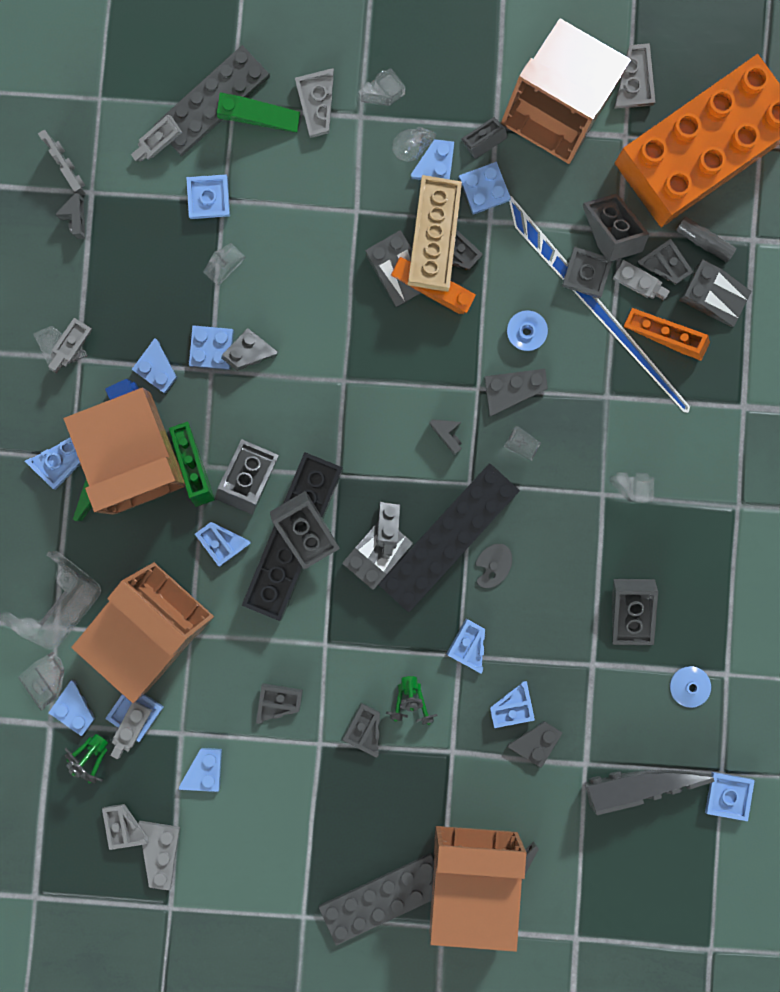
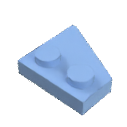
[411,139,454,180]
[132,338,177,394]
[195,522,251,567]
[446,619,485,674]
[49,680,95,736]
[490,681,535,728]
[179,748,222,792]

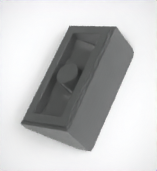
[461,117,507,159]

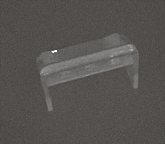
[0,551,101,650]

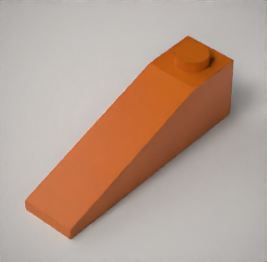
[391,257,476,314]
[624,308,710,361]

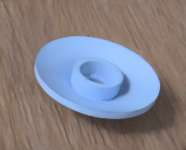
[507,310,548,351]
[670,666,711,708]

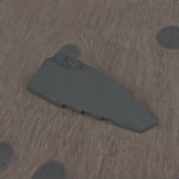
[584,769,715,815]

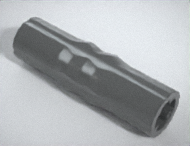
[675,216,737,263]

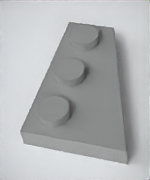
[614,43,656,109]
[295,68,334,138]
[38,129,86,196]
[138,821,180,890]

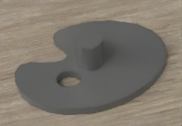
[476,544,512,588]

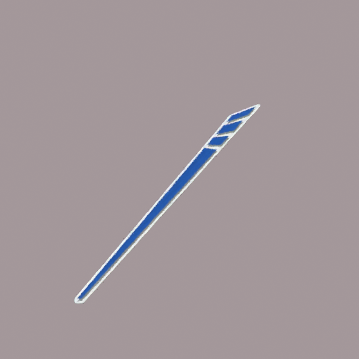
[509,196,690,413]

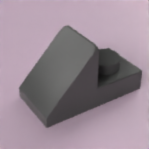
[56,193,85,239]
[429,419,462,455]

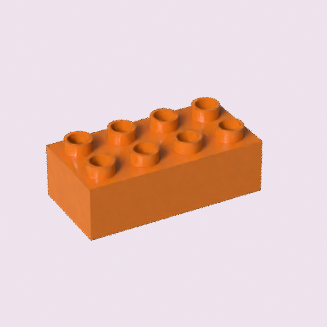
[614,54,780,228]

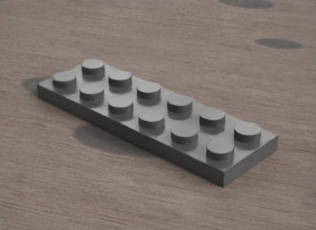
[154,45,270,157]
[319,853,434,946]

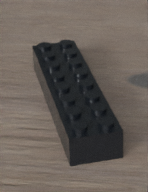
[242,452,344,621]
[378,463,520,612]

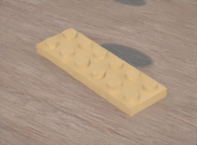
[408,175,462,292]

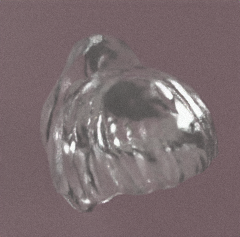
[392,126,436,163]

